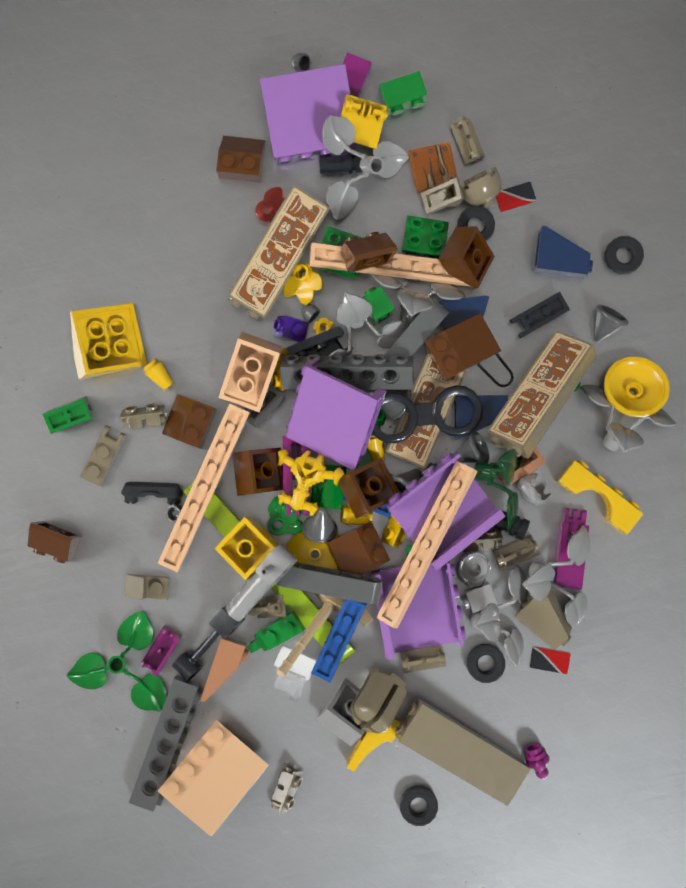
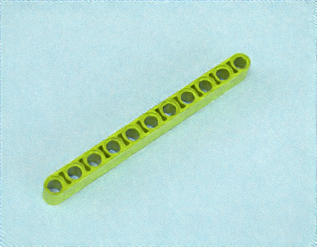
[184,482,356,665]

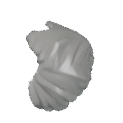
[517,469,551,506]
[456,551,491,587]

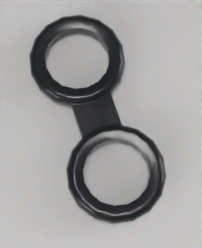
[372,385,483,444]

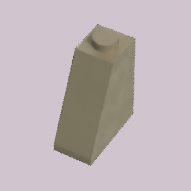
[515,587,572,650]

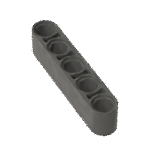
[371,298,450,372]
[276,562,383,604]

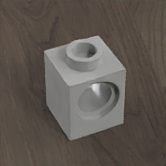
[462,582,498,613]

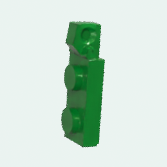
[247,611,305,653]

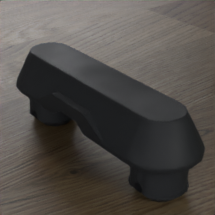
[121,482,183,505]

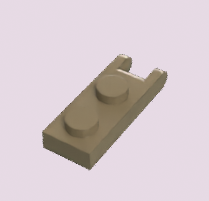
[80,425,126,486]

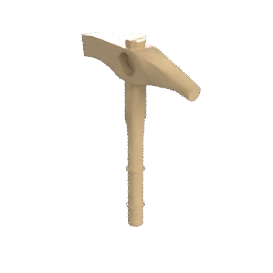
[277,593,373,677]

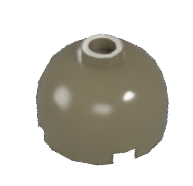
[461,167,501,207]

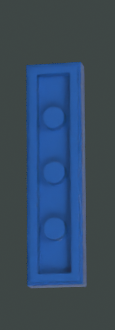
[311,599,367,683]

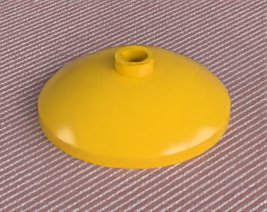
[604,357,670,417]
[286,531,340,570]

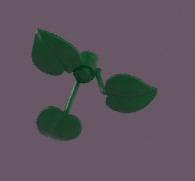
[474,448,523,530]

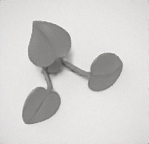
[322,115,409,220]
[371,274,466,325]
[323,292,409,372]
[579,385,676,453]
[522,526,590,628]
[470,565,528,666]

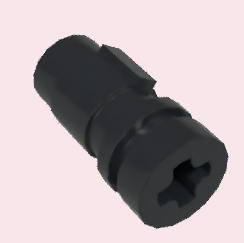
[319,152,363,175]
[493,510,530,540]

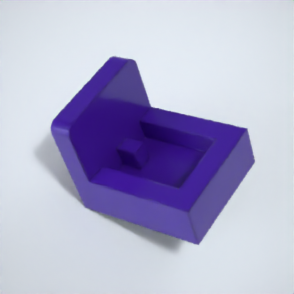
[273,316,309,342]

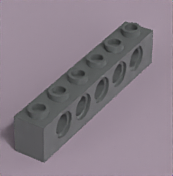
[280,354,414,390]
[129,675,202,812]

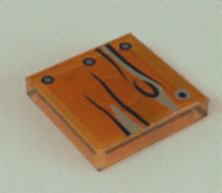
[408,142,458,193]

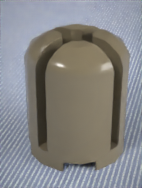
[350,668,409,734]

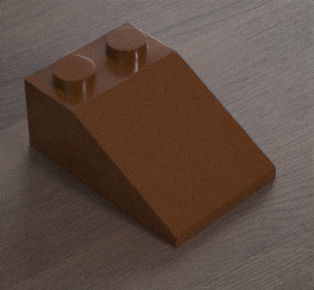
[424,313,501,382]

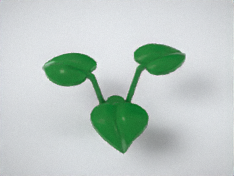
[67,611,167,712]

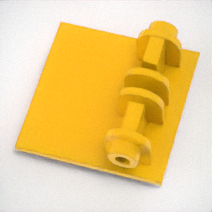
[340,94,388,149]

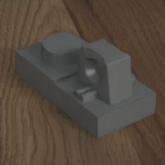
[244,385,285,428]

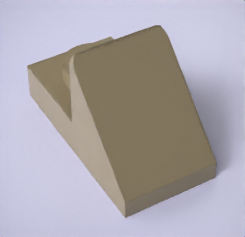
[421,178,464,214]
[125,574,170,600]

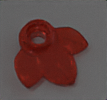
[255,187,285,224]

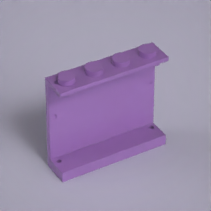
[260,64,358,163]
[286,357,386,470]
[386,452,505,571]
[371,561,466,660]

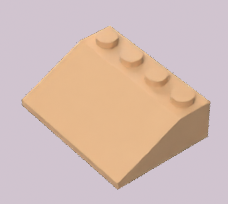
[158,720,269,837]

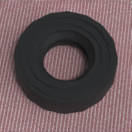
[457,206,495,241]
[605,236,644,274]
[467,644,505,683]
[400,785,438,826]

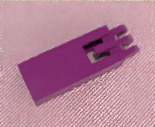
[343,53,372,98]
[283,436,311,516]
[553,507,589,590]

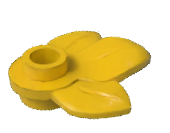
[284,263,323,305]

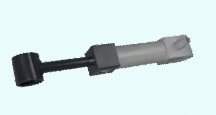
[172,544,297,682]

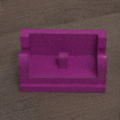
[141,625,182,676]

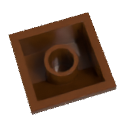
[216,135,266,183]
[438,226,495,288]
[341,232,398,273]
[162,394,217,449]
[232,447,283,496]
[338,457,400,519]
[27,521,82,564]
[326,521,390,575]

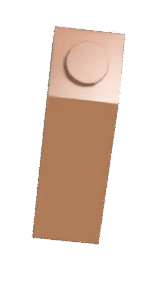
[200,637,249,702]

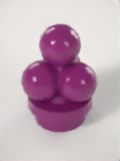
[524,743,550,779]

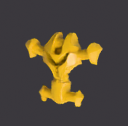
[278,449,344,516]

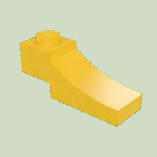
[347,716,402,772]

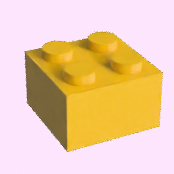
[215,516,279,580]

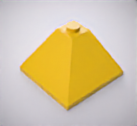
[70,303,147,380]

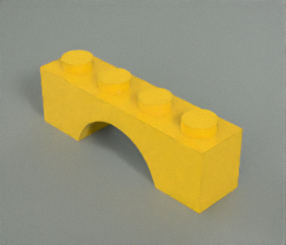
[555,460,643,534]

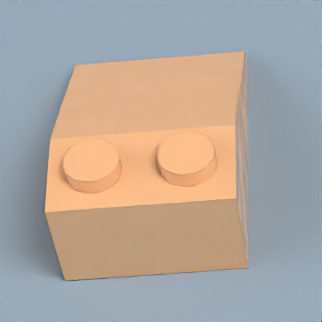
[218,332,283,412]

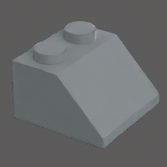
[316,679,365,746]

